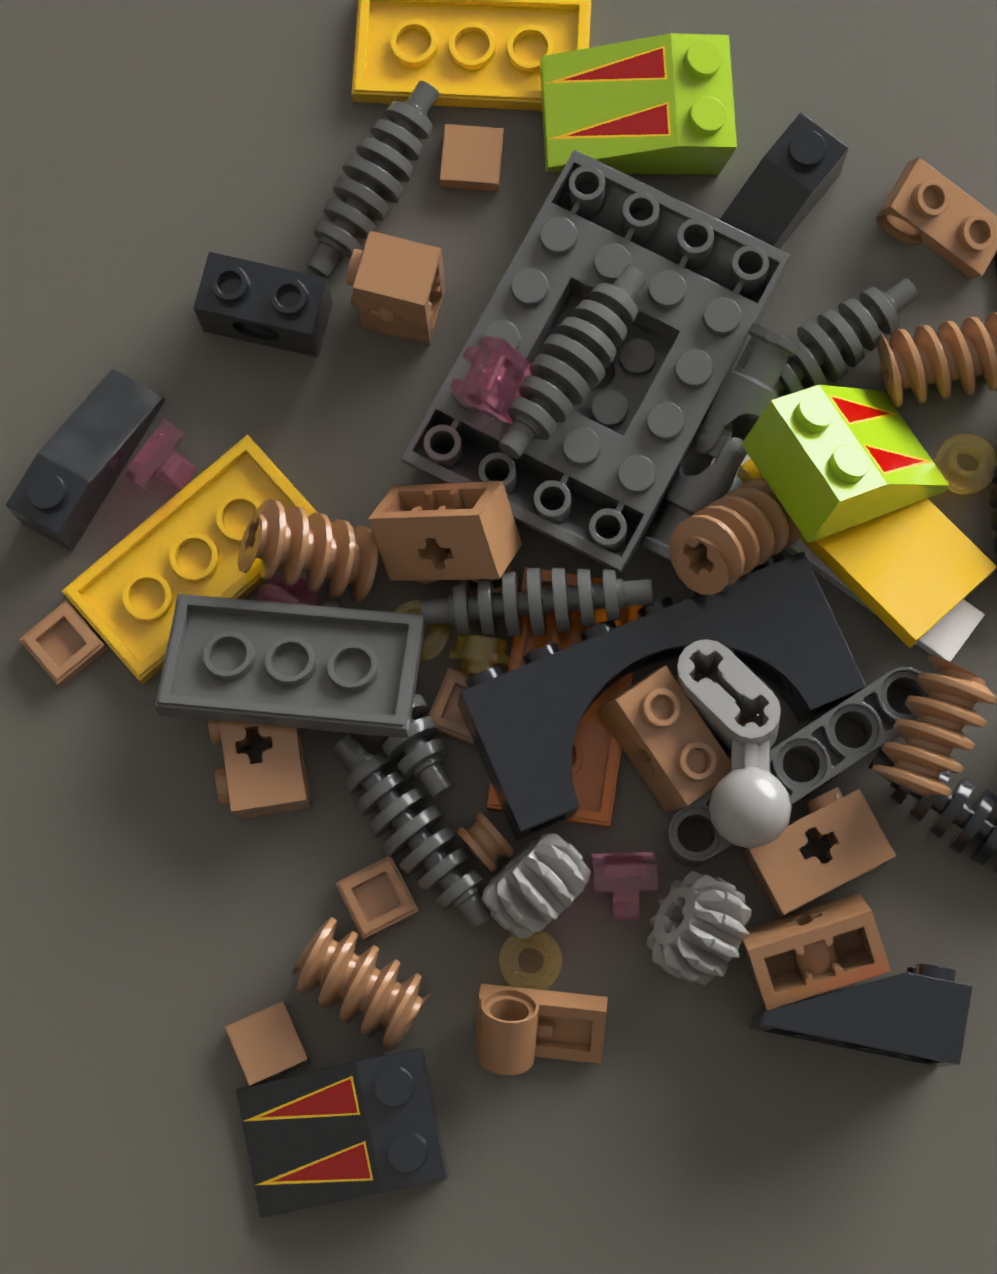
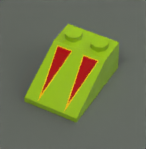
[540,33,737,176]
[741,385,950,543]

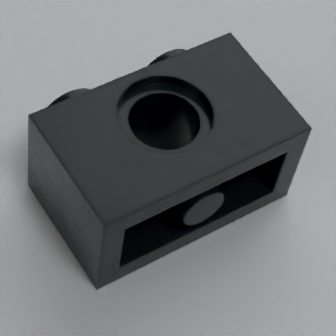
[194,252,333,357]

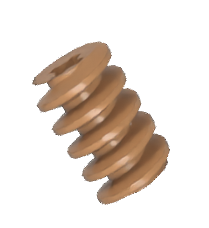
[878,312,997,408]
[669,478,801,595]
[237,499,378,604]
[871,654,997,798]
[291,917,433,1051]

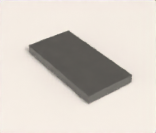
[155,594,425,738]

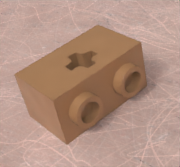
[346,230,446,345]
[368,481,522,584]
[596,665,731,813]
[207,720,312,819]
[742,787,896,919]
[742,893,891,1011]

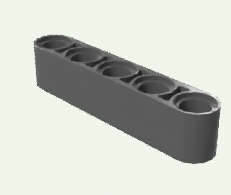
[665,667,928,866]

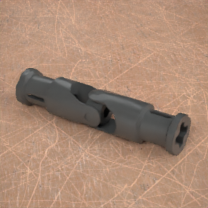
[641,323,800,560]

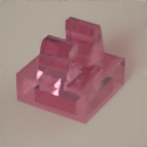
[450,336,532,423]
[125,419,197,492]
[591,852,658,920]

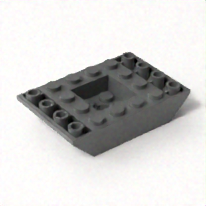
[401,149,791,574]

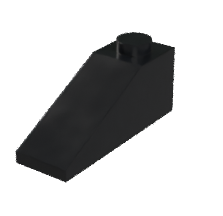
[720,112,849,249]
[6,369,165,552]

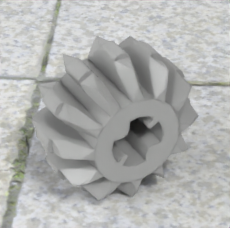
[482,833,591,939]
[646,871,752,985]

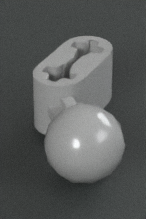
[677,639,792,849]

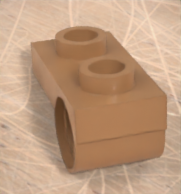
[876,157,997,279]
[475,983,608,1075]

